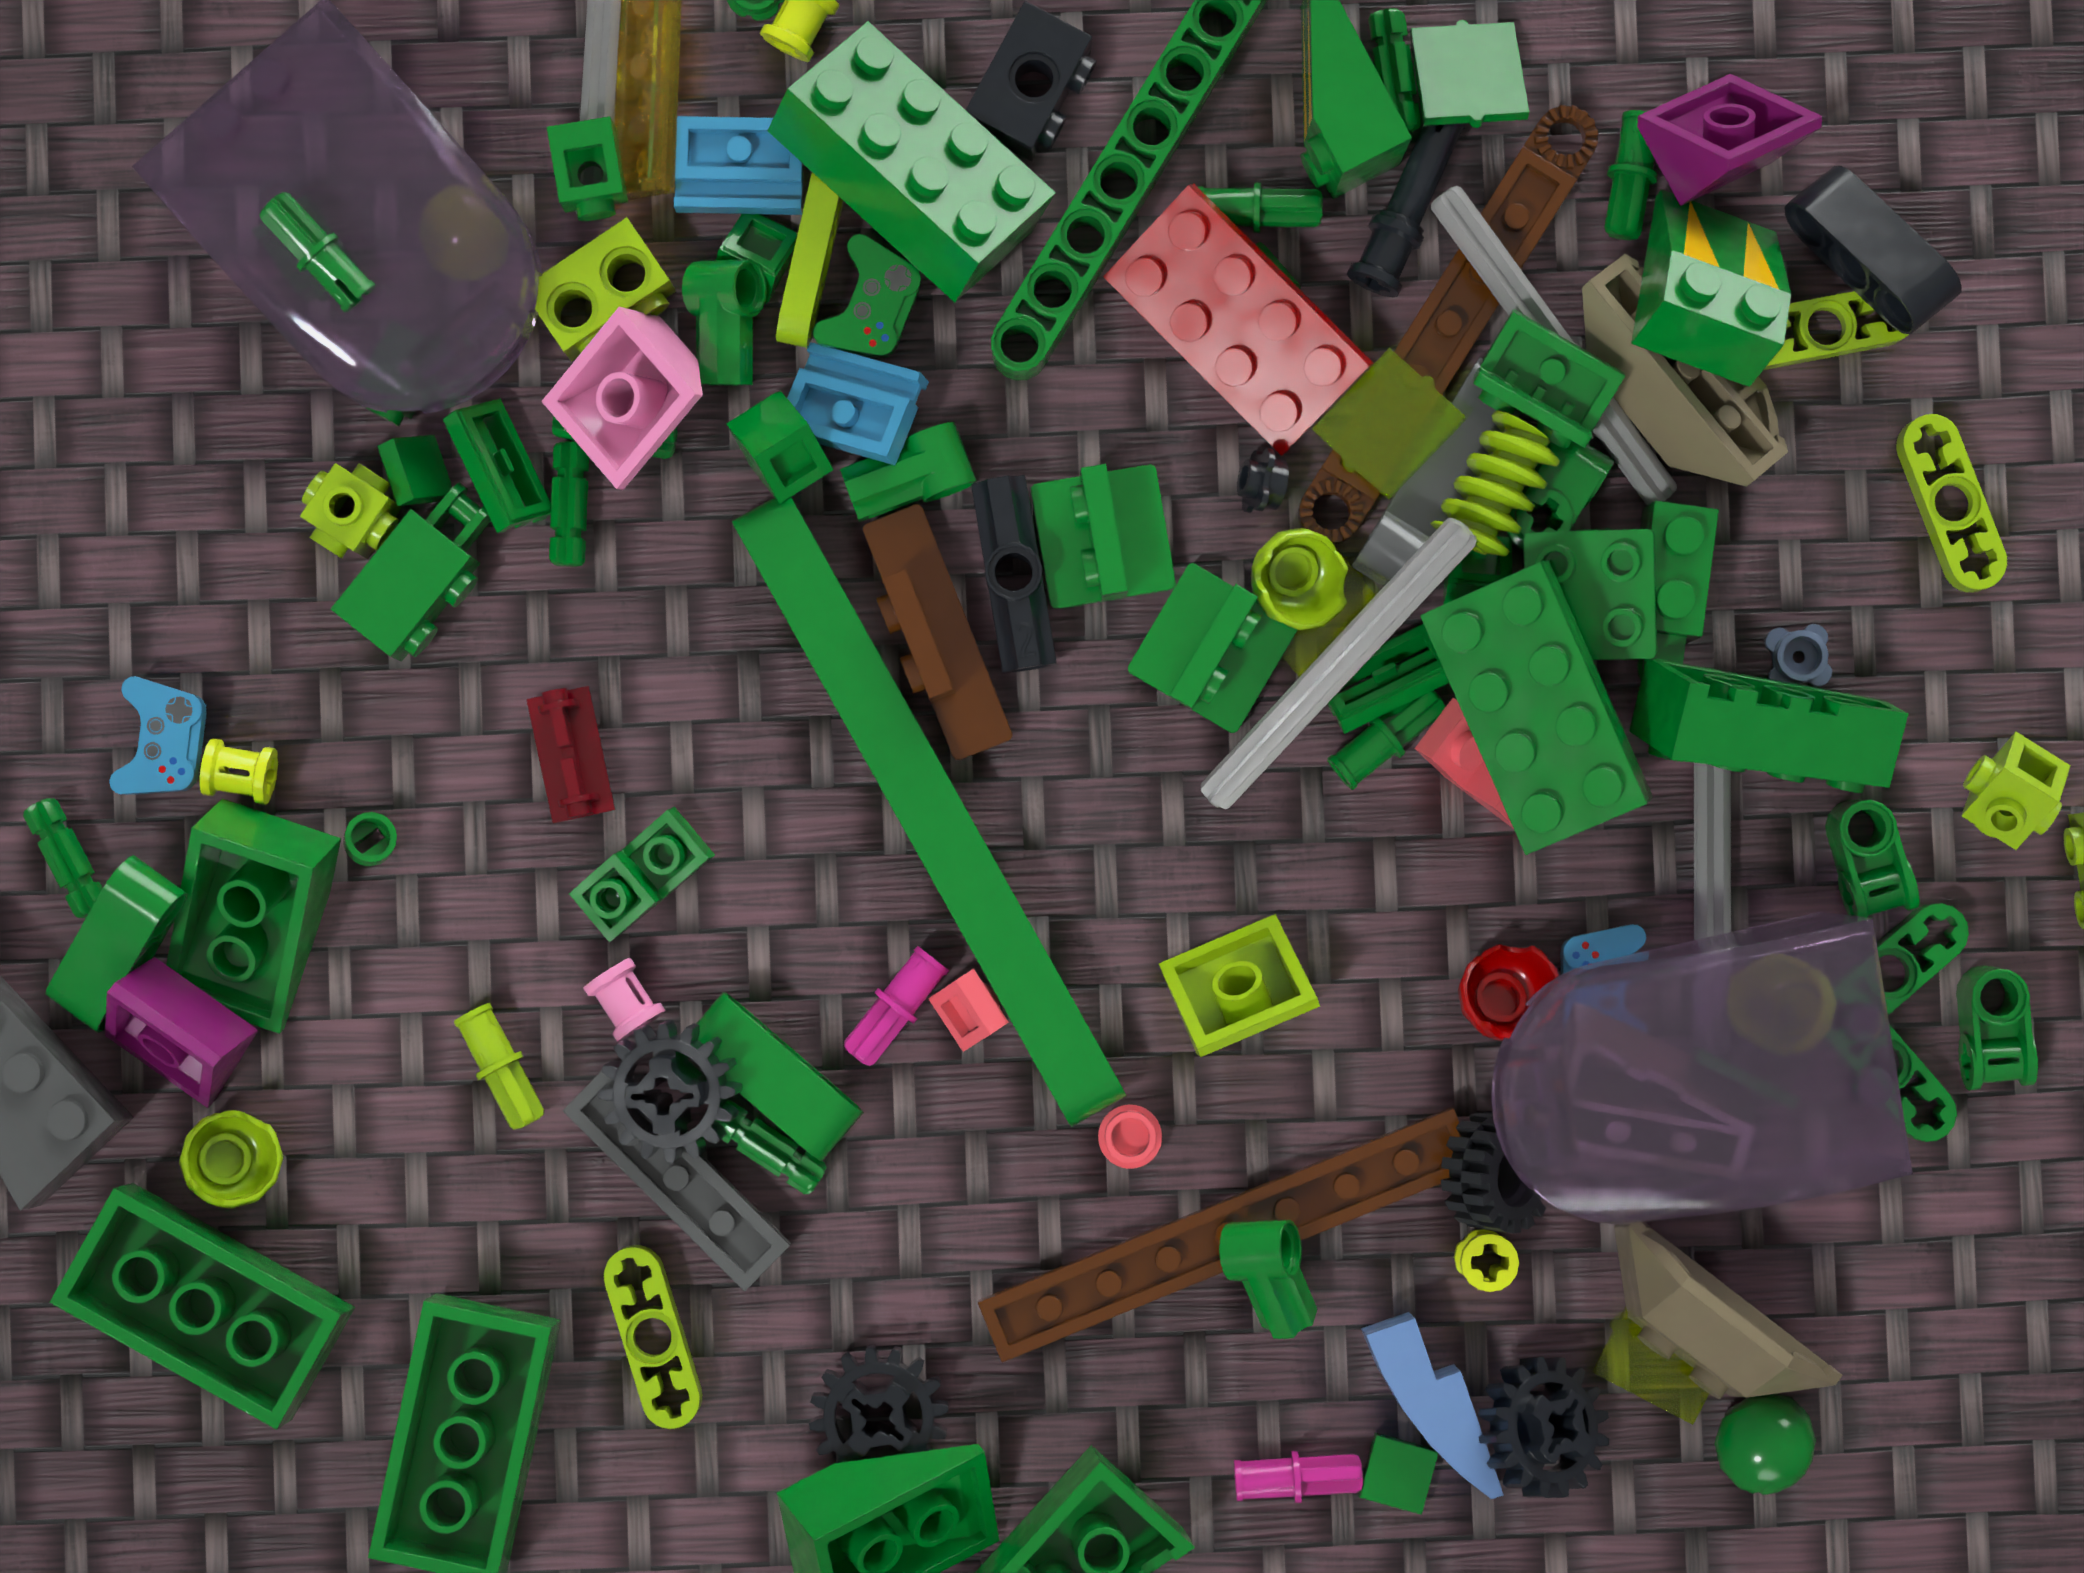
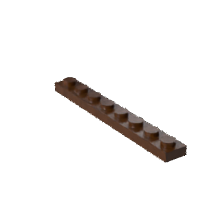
[978,1107,1461,1363]

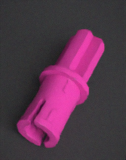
[844,946,949,1066]
[1234,1451,1363,1503]

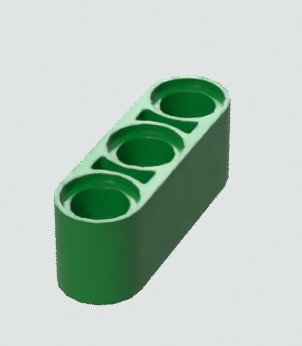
[45,855,188,1033]
[696,991,864,1161]

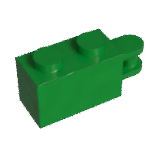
[331,482,491,662]
[1637,501,1719,680]

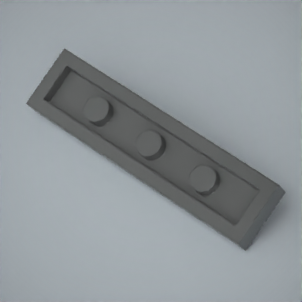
[563,1072,792,1292]

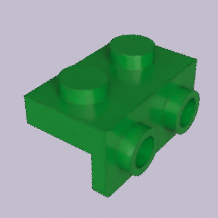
[1473,309,1625,449]

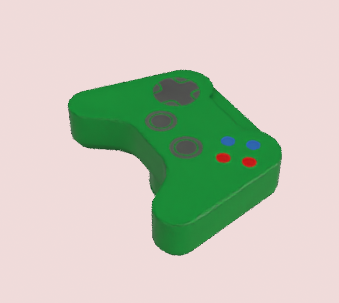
[813,234,922,359]

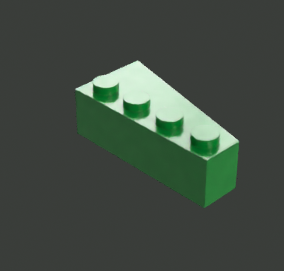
[1629,658,1909,793]

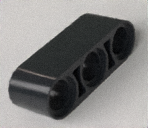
[1784,166,1962,334]

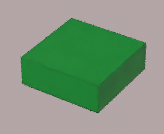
[378,435,452,506]
[1358,1433,1438,1515]

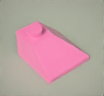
[541,307,702,490]

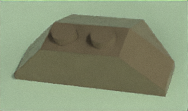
[1582,254,1788,487]
[1614,1216,1842,1399]

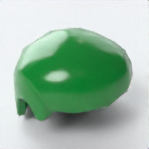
[1714,1393,1816,1495]

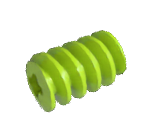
[1430,410,1560,556]

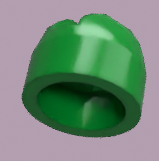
[343,812,397,866]

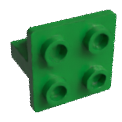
[1031,464,1176,610]
[1523,528,1657,660]
[1128,563,1298,733]

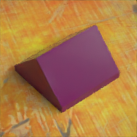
[1637,74,1822,206]
[105,957,258,1108]

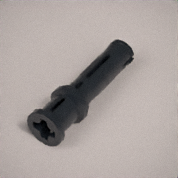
[1347,123,1467,298]

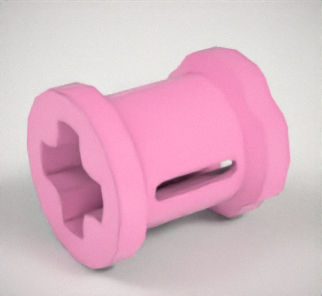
[583,958,666,1042]

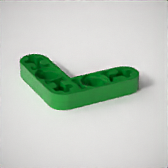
[1820,903,1969,1142]

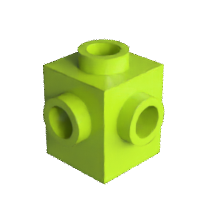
[300,463,402,559]
[1962,732,2071,850]

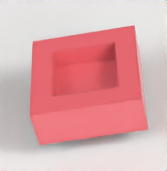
[928,969,1009,1052]

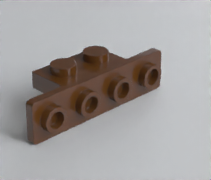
[863,504,1012,760]

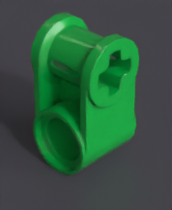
[1507,441,1614,552]
[1825,799,1920,926]
[1956,965,2038,1091]

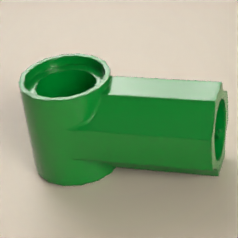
[682,259,767,386]
[840,422,977,522]
[1219,1220,1318,1339]

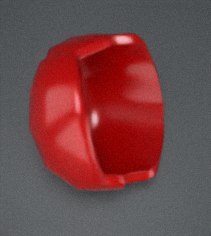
[1458,944,1562,1041]

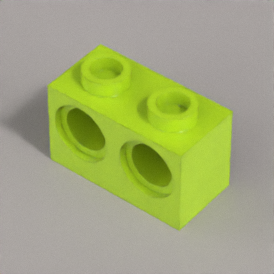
[521,217,676,362]

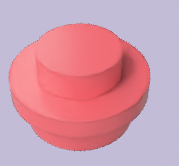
[1098,1104,1162,1169]

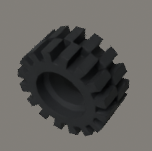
[1441,1112,1556,1234]

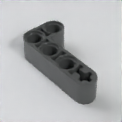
[1351,357,1521,587]

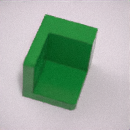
[726,391,833,504]

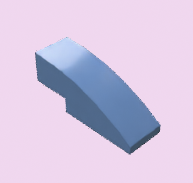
[1361,1312,1504,1499]

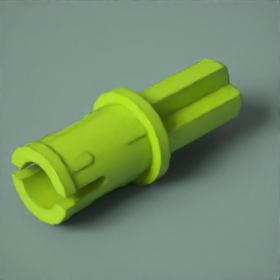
[454,1003,544,1130]

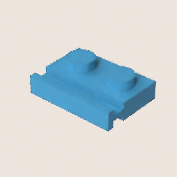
[674,116,804,215]
[787,342,929,465]

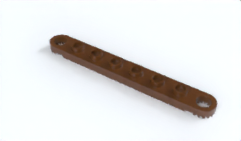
[1298,105,1598,545]

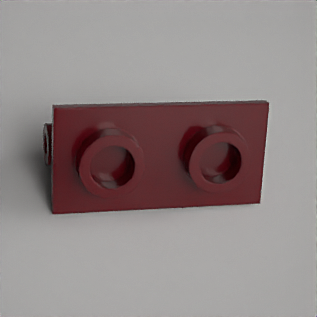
[526,686,616,824]

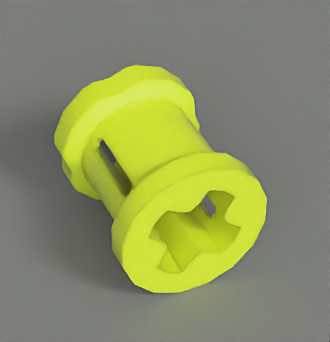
[760,0,839,62]
[200,738,278,805]
[1454,1229,1519,1292]

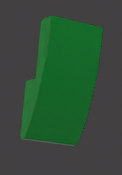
[569,807,715,943]

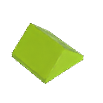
[1159,914,1320,1057]

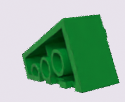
[975,1445,1195,1573]

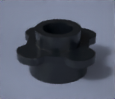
[1237,448,1289,513]

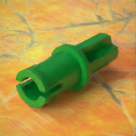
[1604,110,1658,240]
[1198,182,1323,233]
[259,192,376,313]
[1327,690,1445,790]

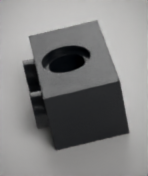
[966,1,1097,161]

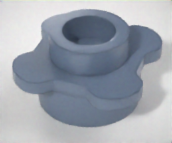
[1765,624,1832,687]

